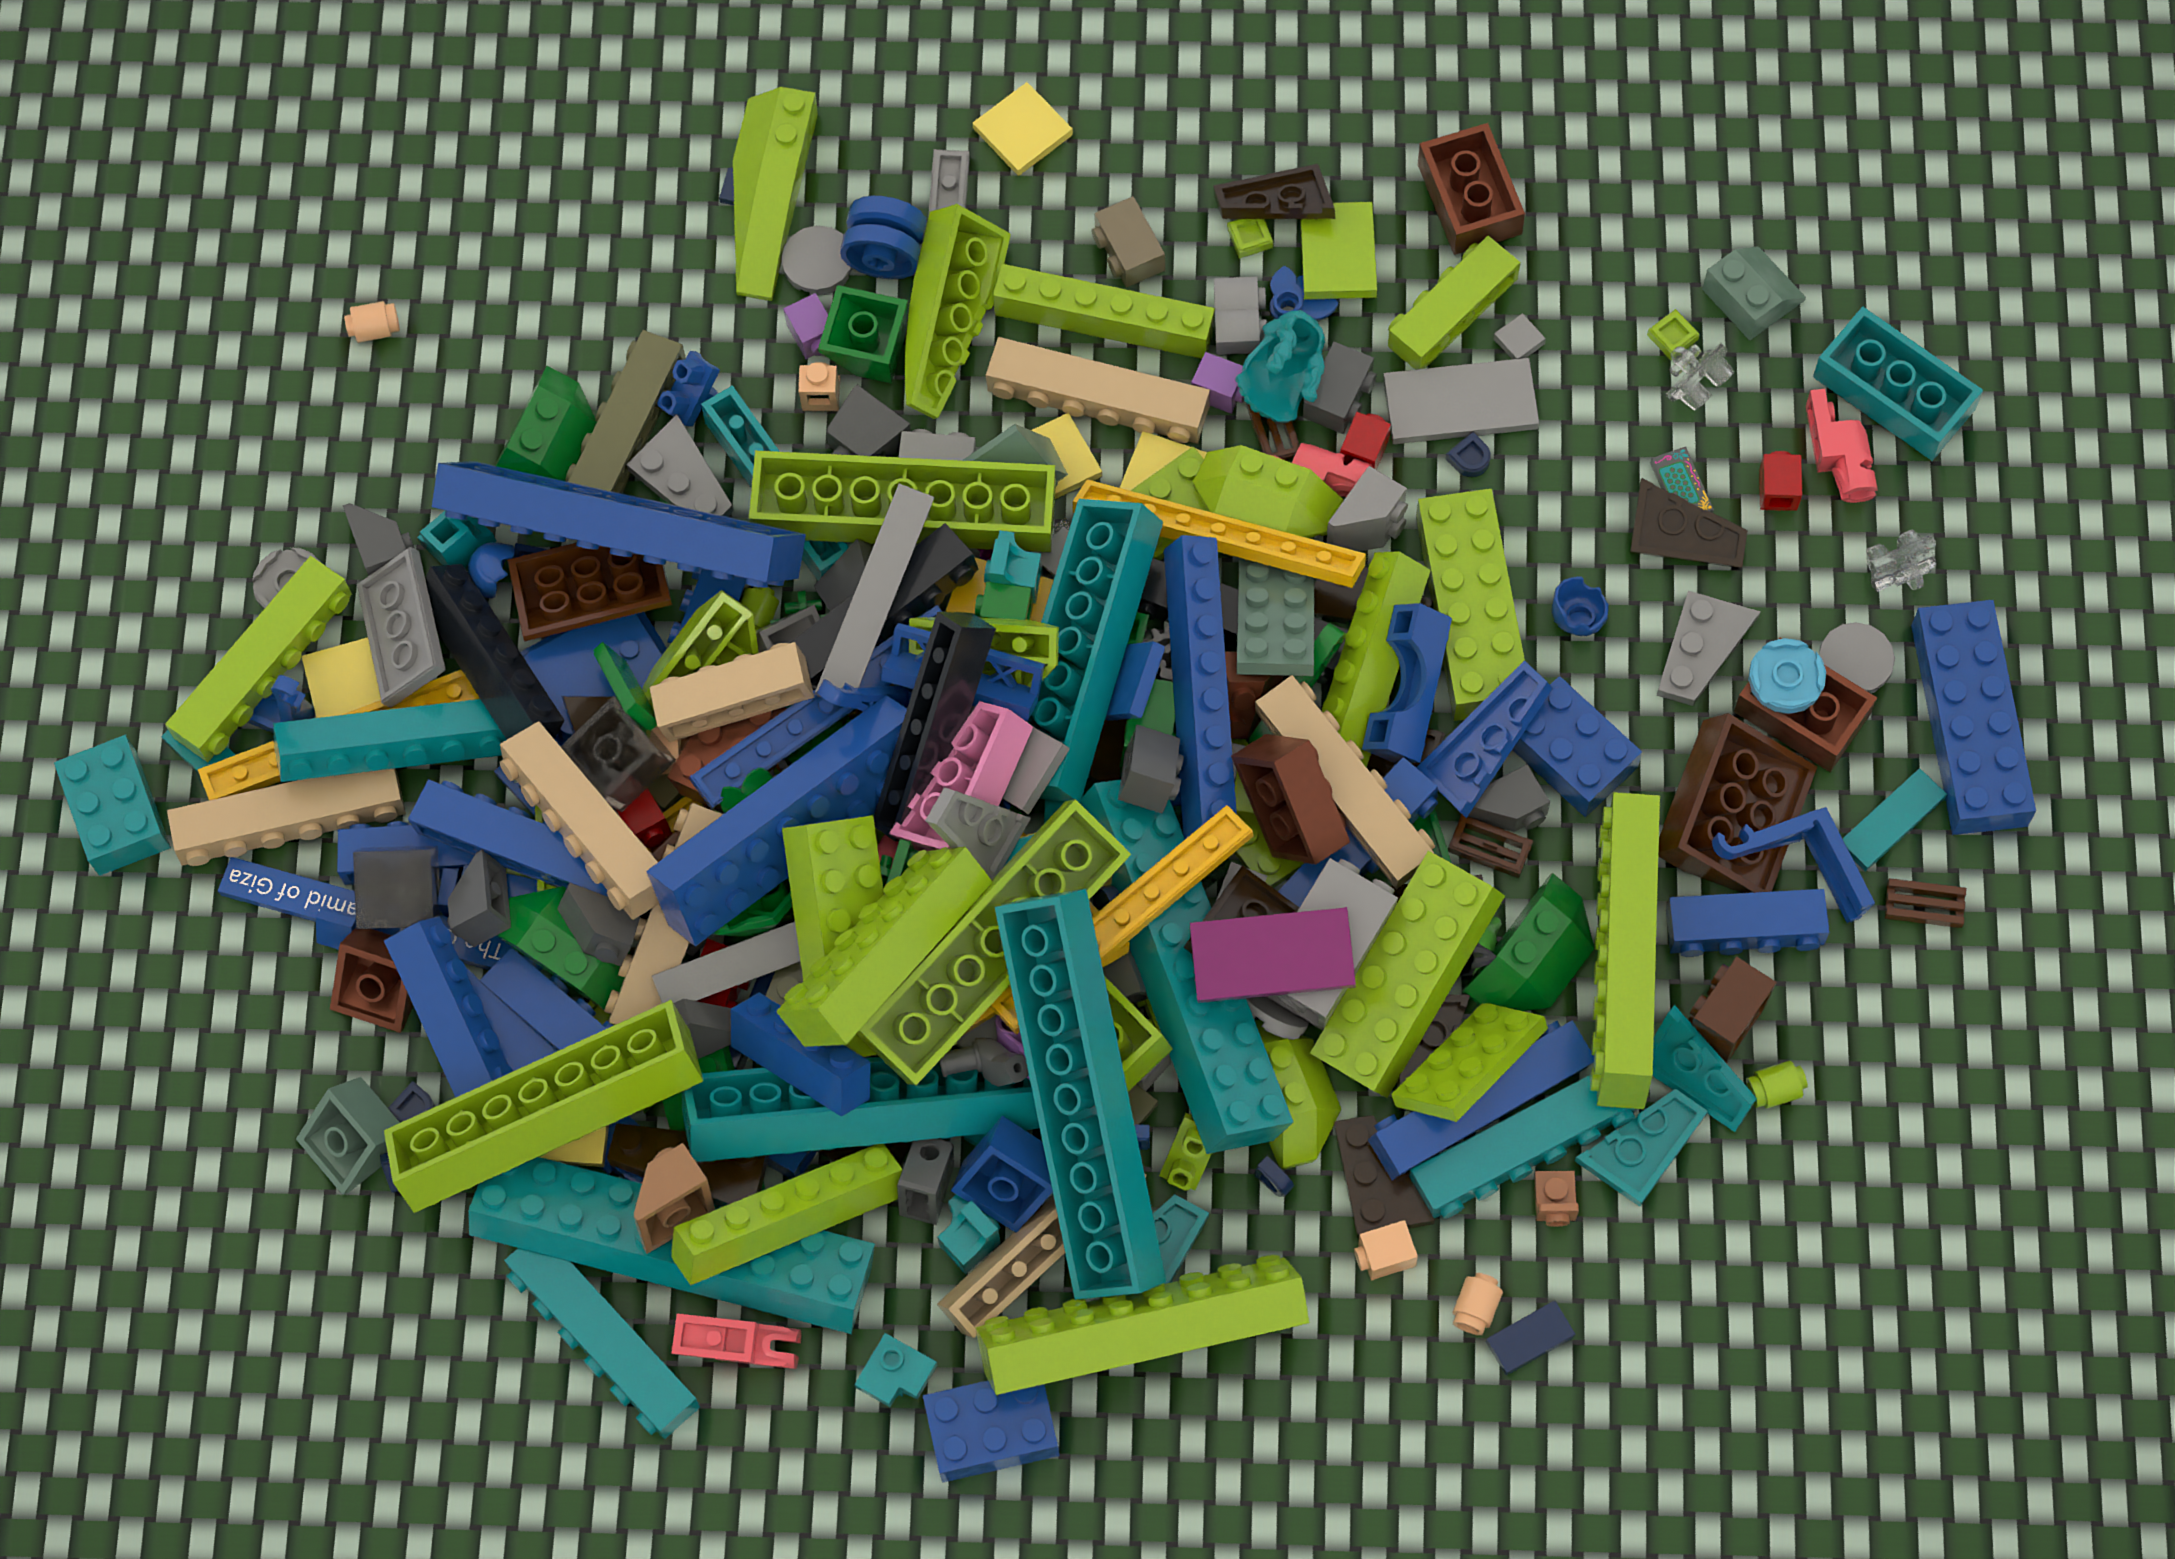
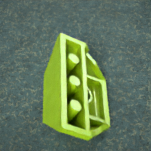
[1193,445,1344,538]
[642,590,759,727]
[909,617,1059,687]
[1255,1019,1341,1170]

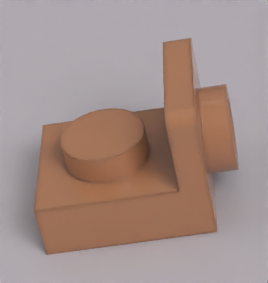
[1534,1171,1579,1227]

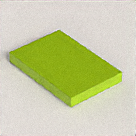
[1300,202,1377,299]

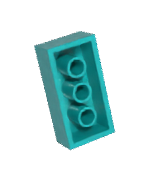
[1813,306,1983,461]

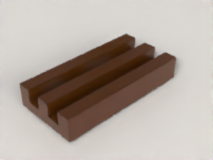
[1246,403,1300,461]
[1448,814,1533,878]
[1884,878,1967,928]

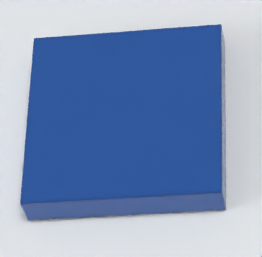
[1105,641,1165,721]

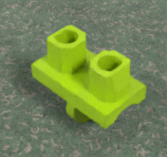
[1159,1113,1212,1190]

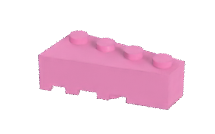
[889,701,1033,851]

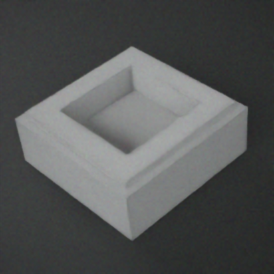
[1494,313,1546,360]

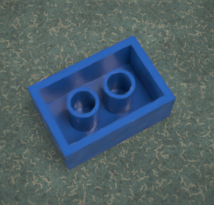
[1512,676,1642,818]
[923,1381,1060,1483]

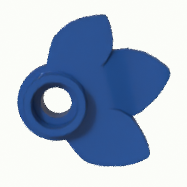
[1270,266,1338,321]

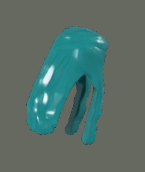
[1235,310,1325,423]

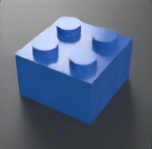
[951,1116,1053,1233]

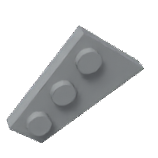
[626,415,733,517]
[1657,591,1761,706]
[925,788,1031,880]

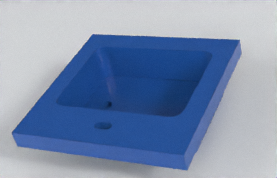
[520,612,667,778]

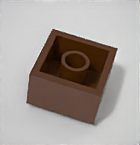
[1688,957,1777,1064]

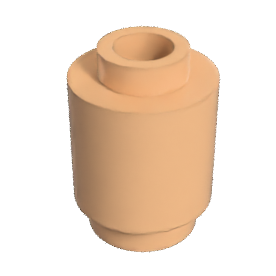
[344,301,400,343]
[1452,1273,1503,1336]

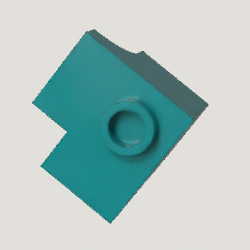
[417,510,496,567]
[984,530,1042,604]
[937,1195,1001,1275]
[854,1333,938,1407]

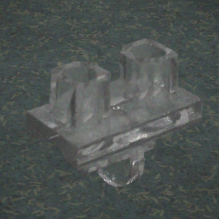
[1665,343,1734,410]
[1866,529,1936,592]

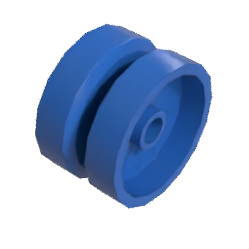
[840,196,927,279]

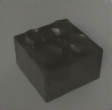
[561,696,676,812]
[353,846,441,929]

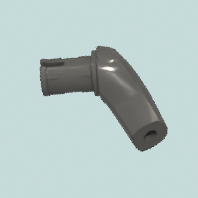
[939,1038,1029,1087]

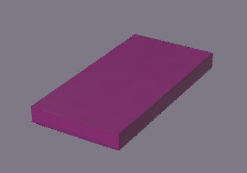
[1190,907,1356,1003]

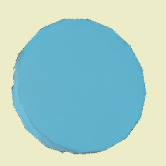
[1748,638,1826,714]

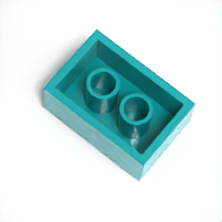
[54,735,171,876]

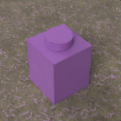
[783,293,828,359]
[1191,352,1244,414]

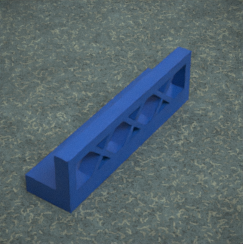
[881,623,1045,721]

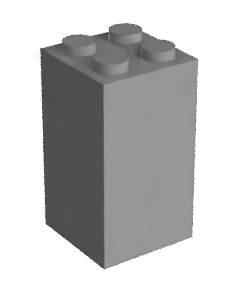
[1264,858,1398,1031]

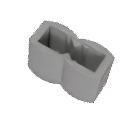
[1214,276,1267,355]

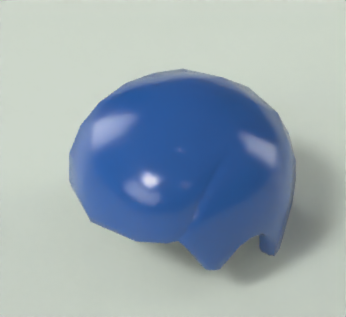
[468,542,514,598]
[1551,576,1609,637]

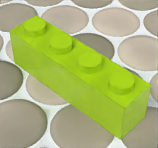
[1388,236,1520,370]

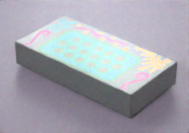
[1650,447,1714,513]

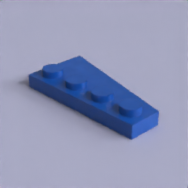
[1416,660,1553,818]

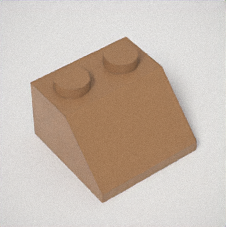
[633,1143,715,1254]

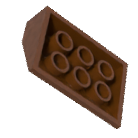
[508,542,672,642]
[1658,713,1817,893]

